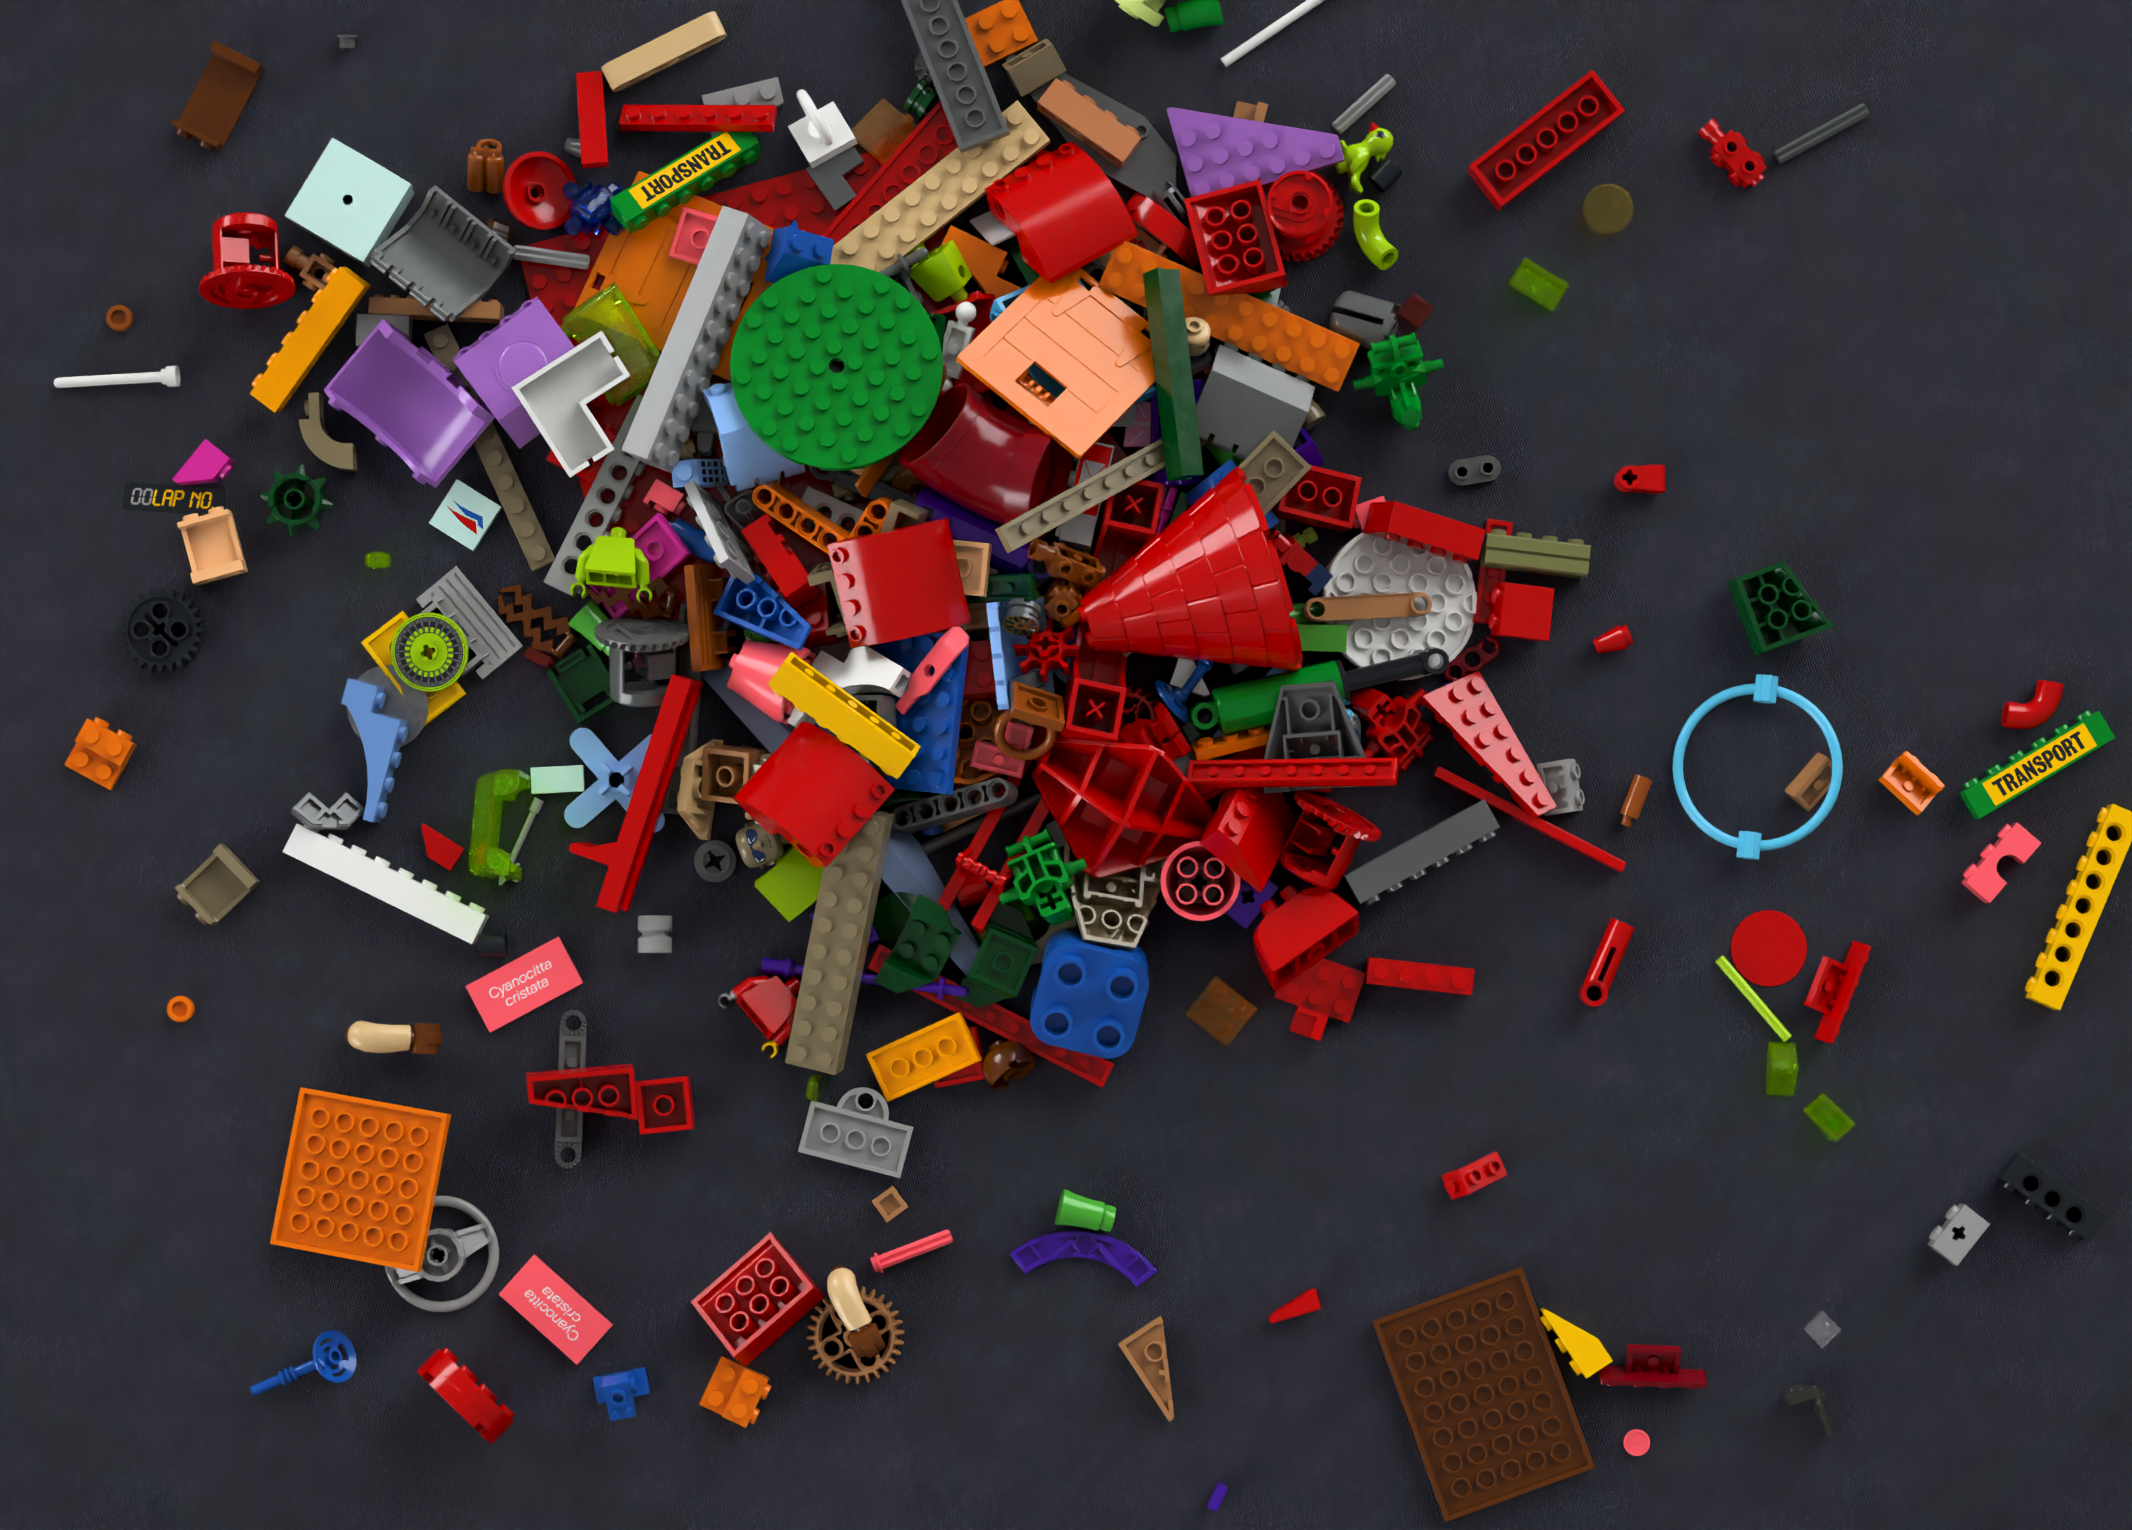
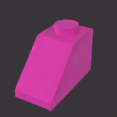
[172,439,234,486]

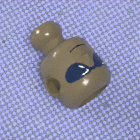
[735,820,790,869]

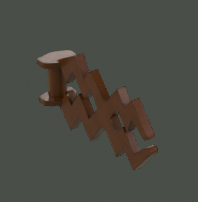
[585,575,680,620]
[498,584,578,660]

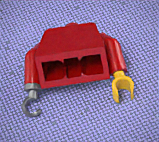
[718,976,801,1058]

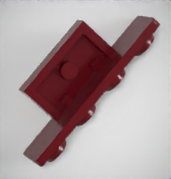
[1598,1344,1707,1390]

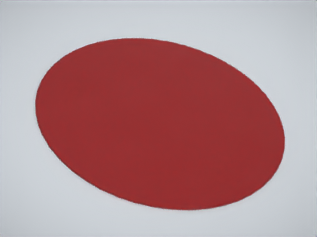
[1731,910,1807,986]

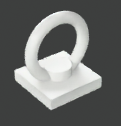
[788,89,858,169]

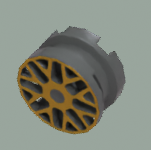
[1002,598,1042,636]

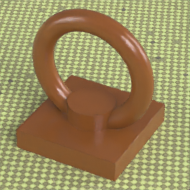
[994,681,1065,760]

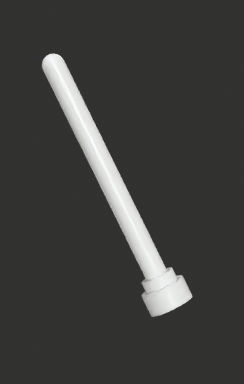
[54,365,180,388]

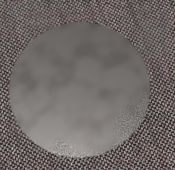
[347,665,428,747]

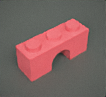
[1961,822,2041,903]

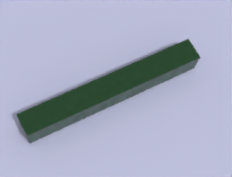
[1143,267,1204,482]

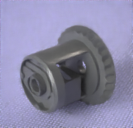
[595,616,689,707]

